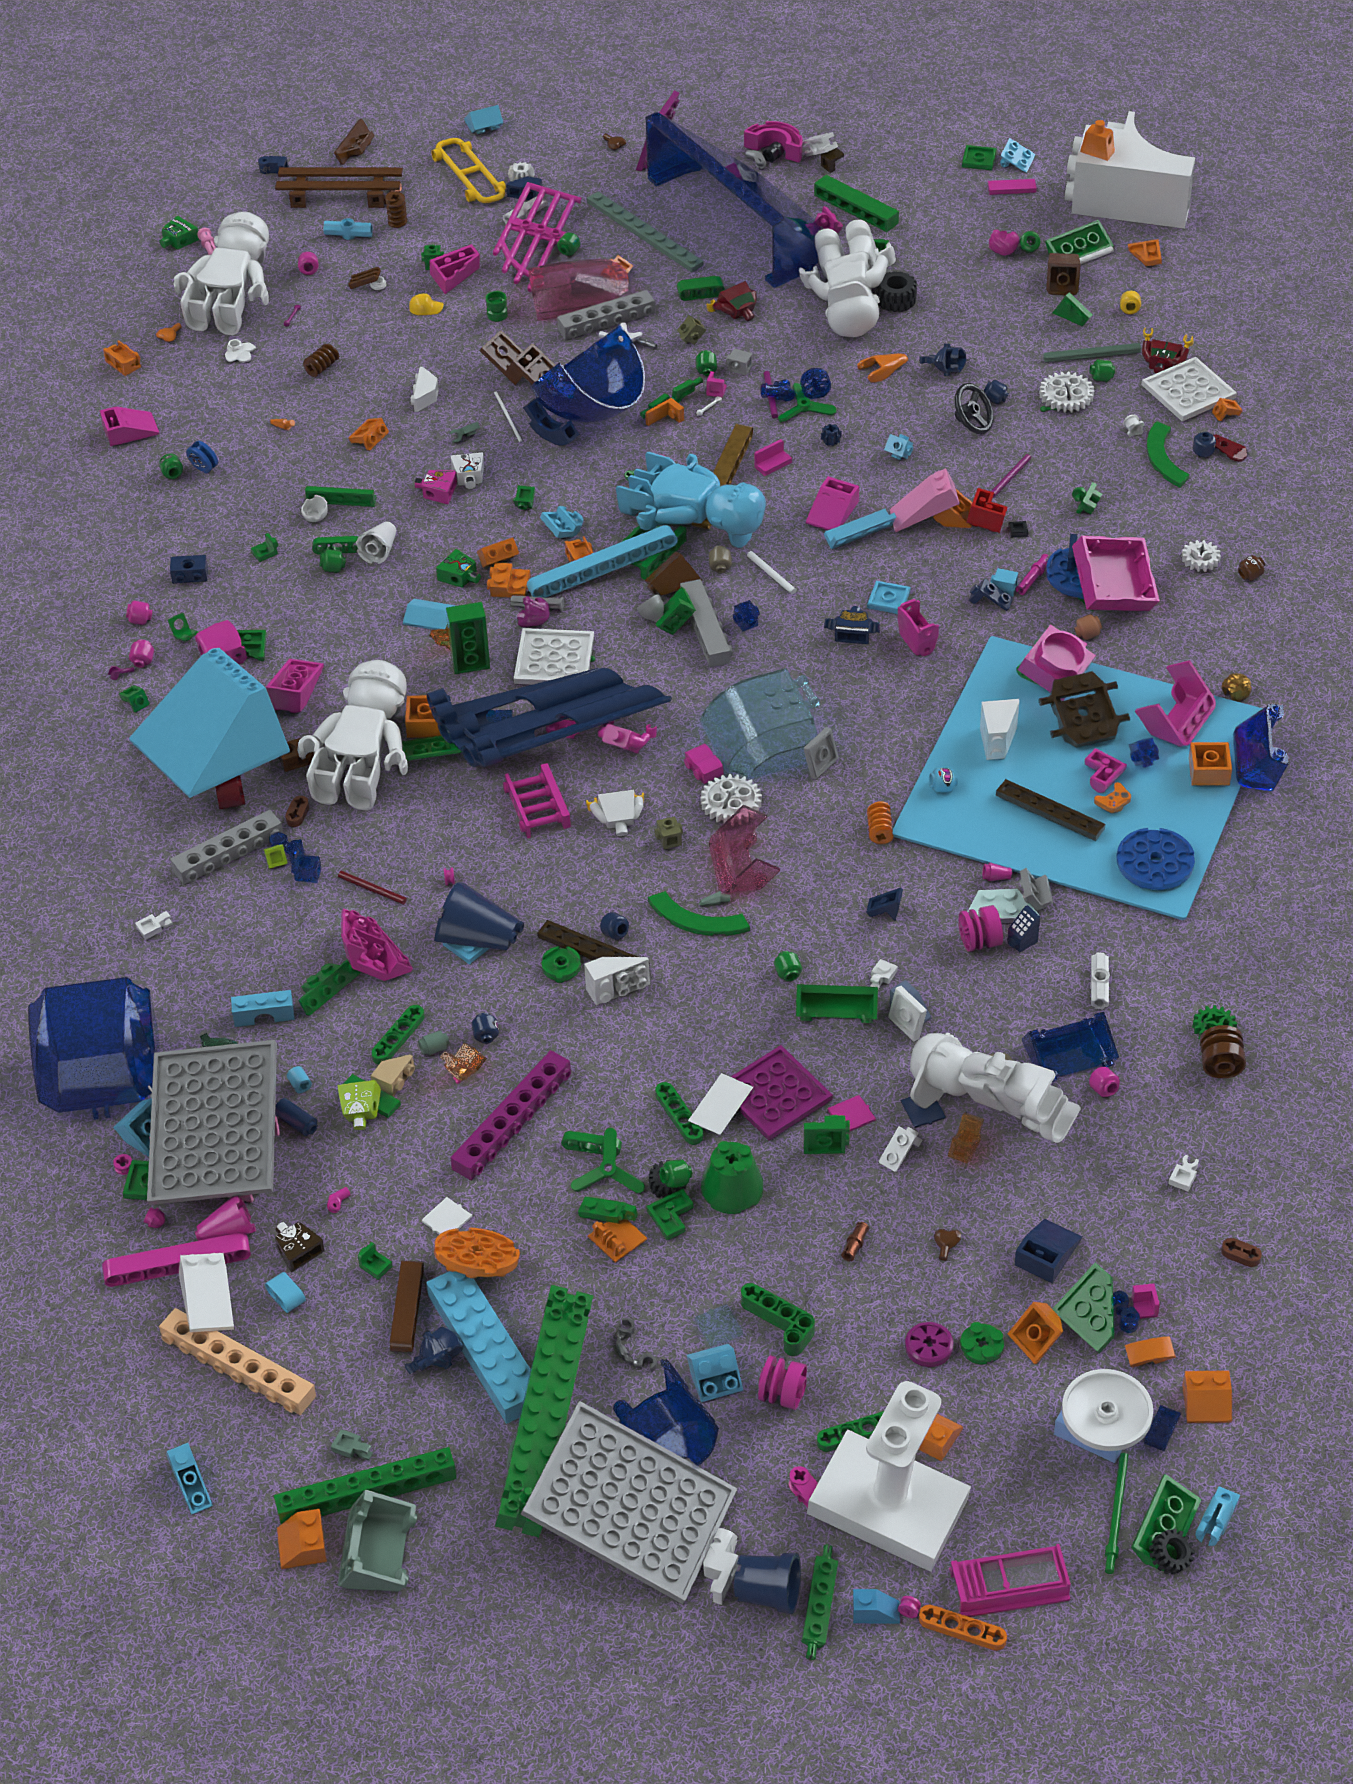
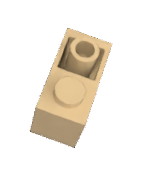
[371,1055,415,1096]

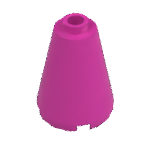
[195,1196,256,1241]

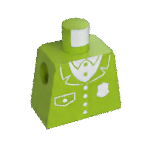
[337,1080,381,1130]

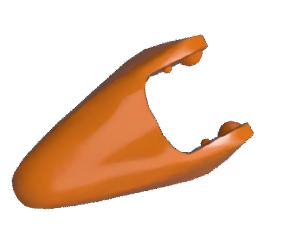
[857,353,908,383]

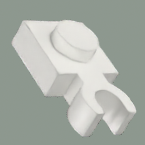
[1169,1155,1199,1191]

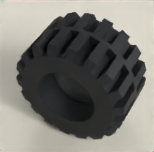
[876,271,917,312]

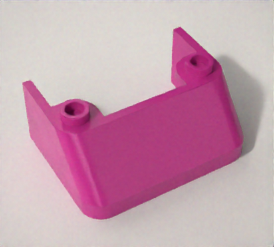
[1135,660,1216,747]

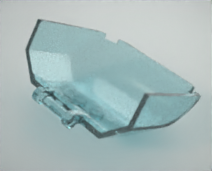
[700,668,820,780]

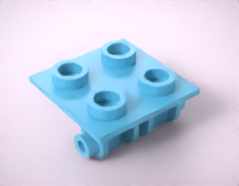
[1000,138,1035,173]

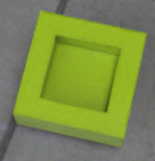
[264,844,288,869]

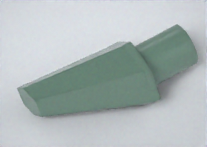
[699,891,730,906]

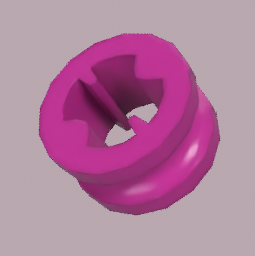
[443,867,455,885]
[113,1154,132,1175]
[898,1596,921,1618]

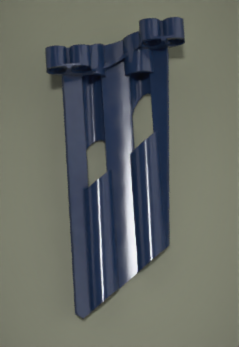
[426,668,672,768]

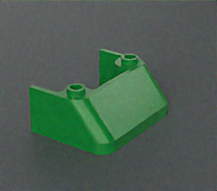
[796,984,878,1023]

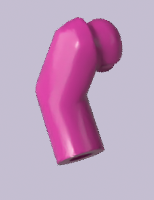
[327,1187,351,1213]

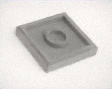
[803,727,839,779]

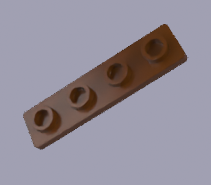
[334,119,374,165]

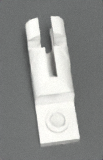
[703,1528,738,1605]

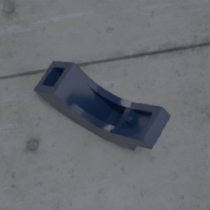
[523,397,580,445]

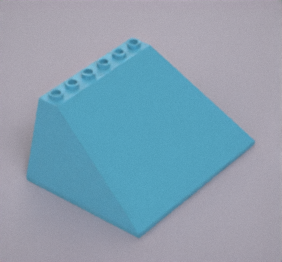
[129,648,290,798]

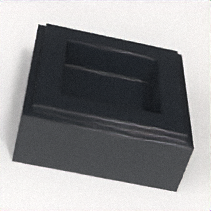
[1008,521,1029,538]

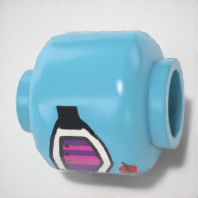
[929,768,958,792]

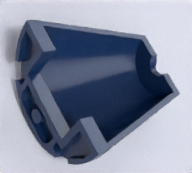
[434,882,524,950]

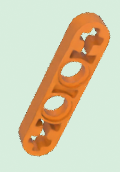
[919,1605,1007,1651]

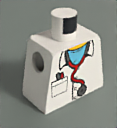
[451,452,484,489]

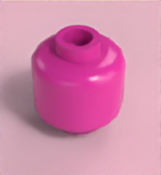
[298,252,319,275]
[126,600,153,625]
[129,639,154,668]
[1089,1067,1120,1097]

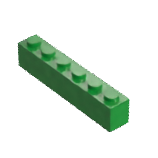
[814,174,899,232]

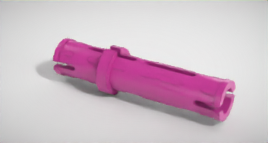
[1015,554,1049,595]

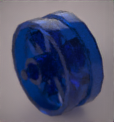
[800,368,831,399]

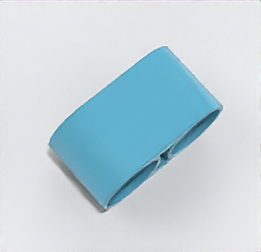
[265,1272,306,1313]

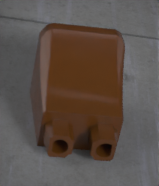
[1046,253,1081,295]

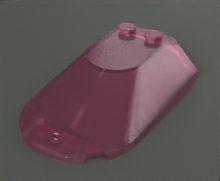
[528,258,629,321]

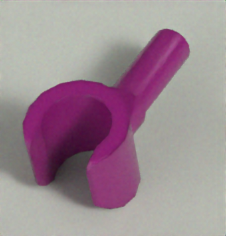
[108,666,134,680]

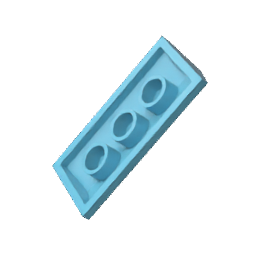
[403,599,455,632]

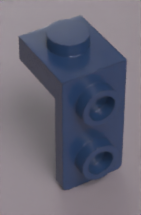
[969,578,1013,611]

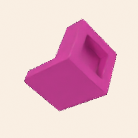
[706,372,727,397]
[1131,1283,1160,1319]

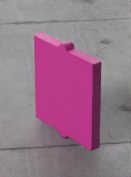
[828,1095,876,1131]

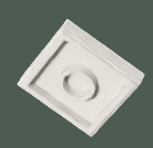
[888,986,927,1041]

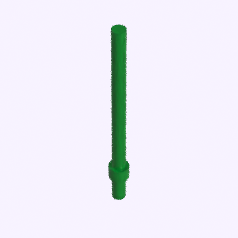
[1104,1453,1129,1574]

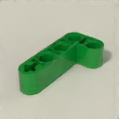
[741,1283,815,1356]

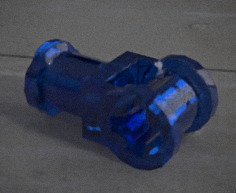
[760,379,796,402]

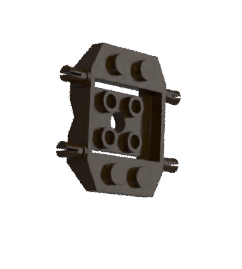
[1038,671,1130,748]

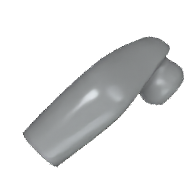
[745,150,767,169]

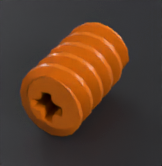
[867,801,893,844]

